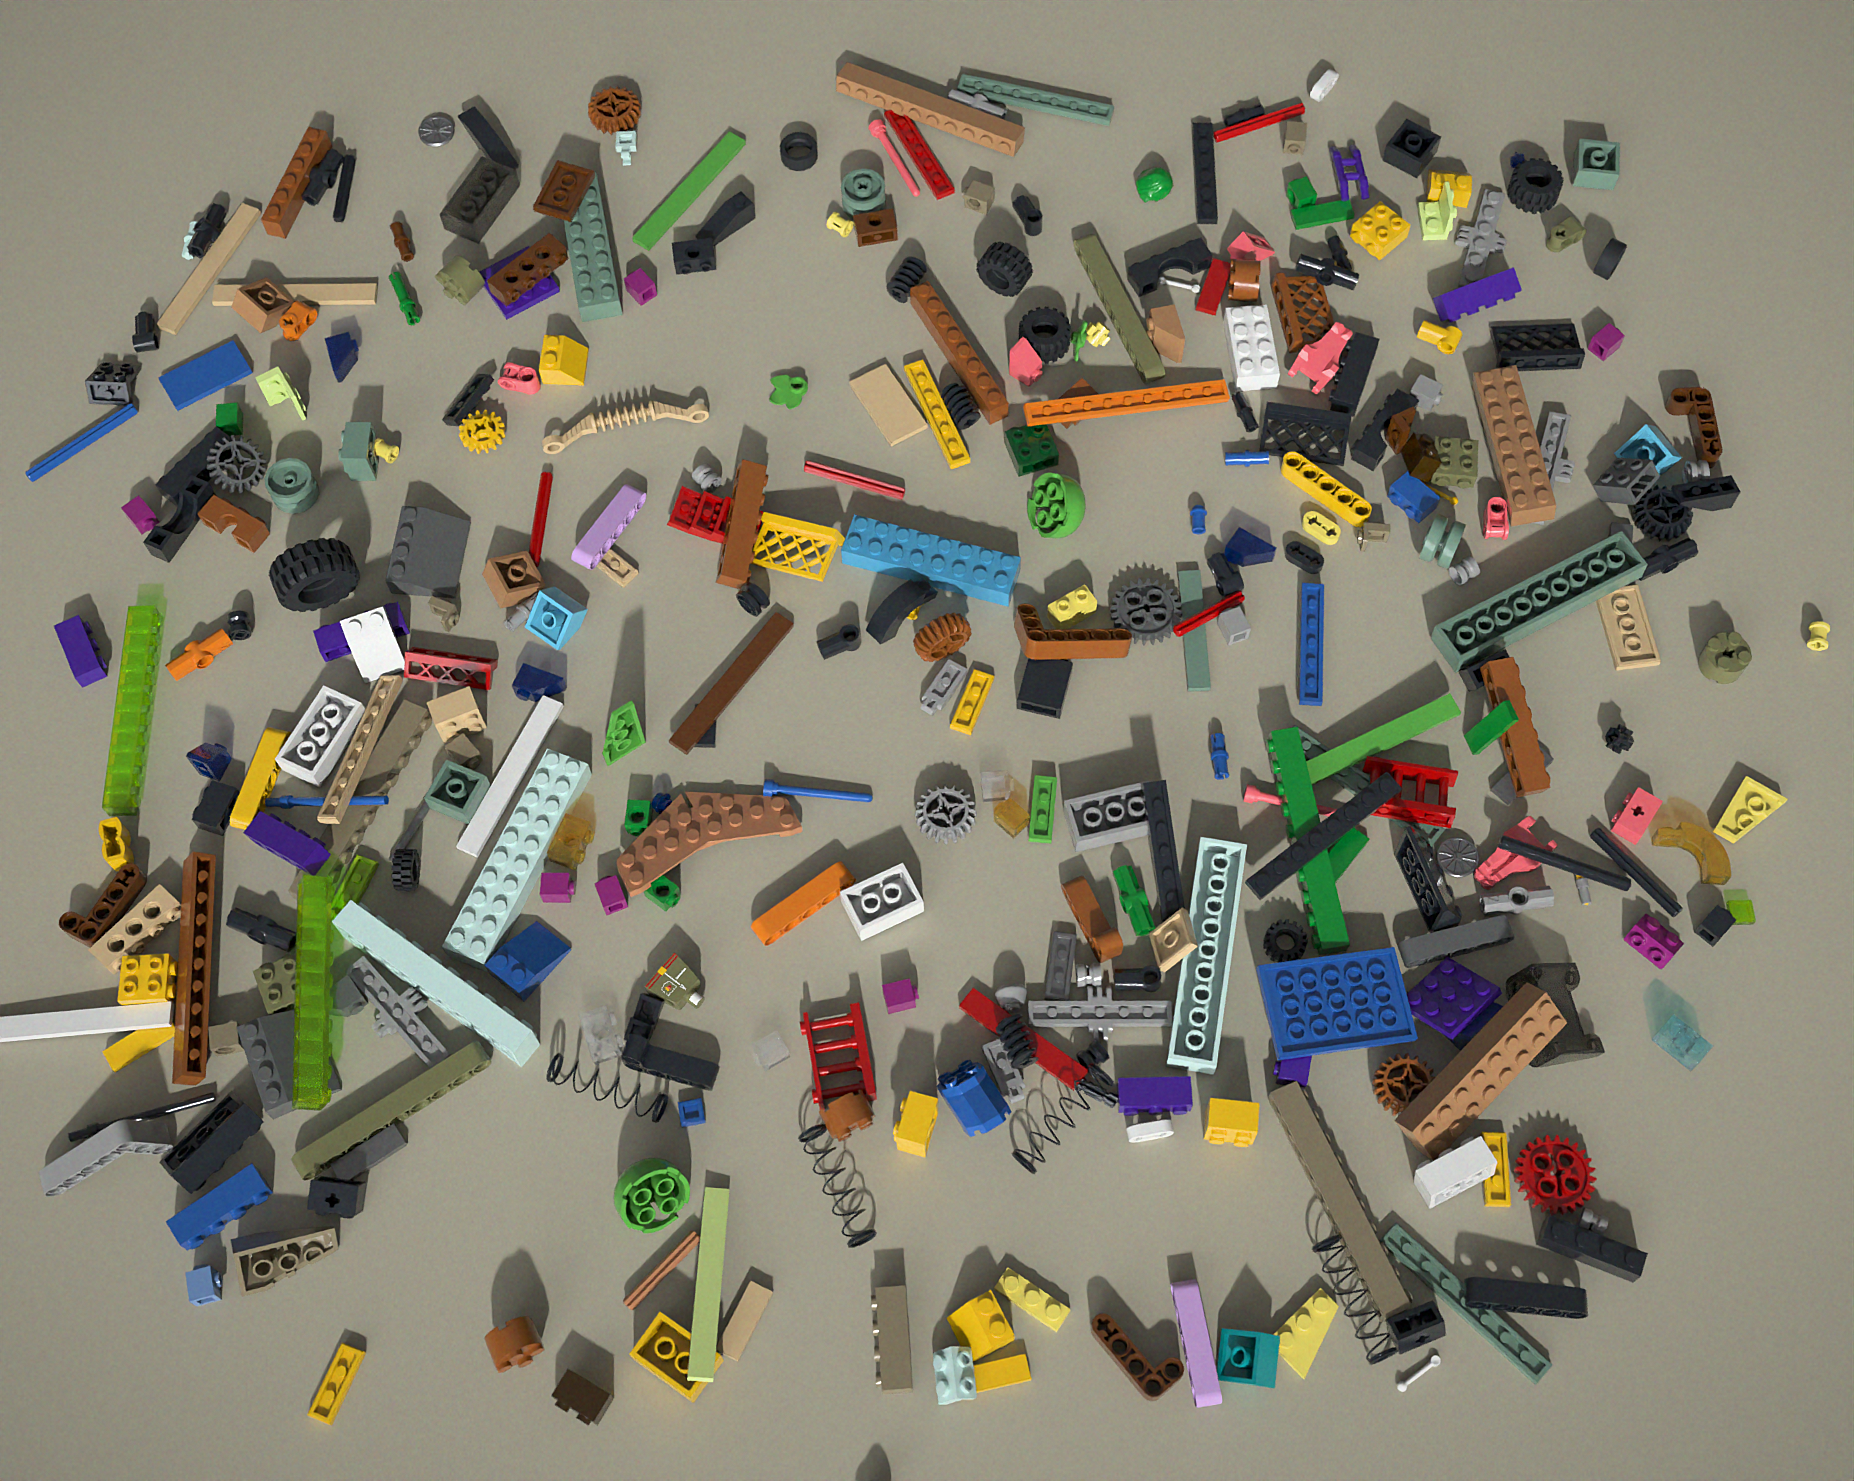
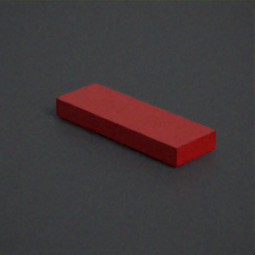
[1196,258,1231,316]

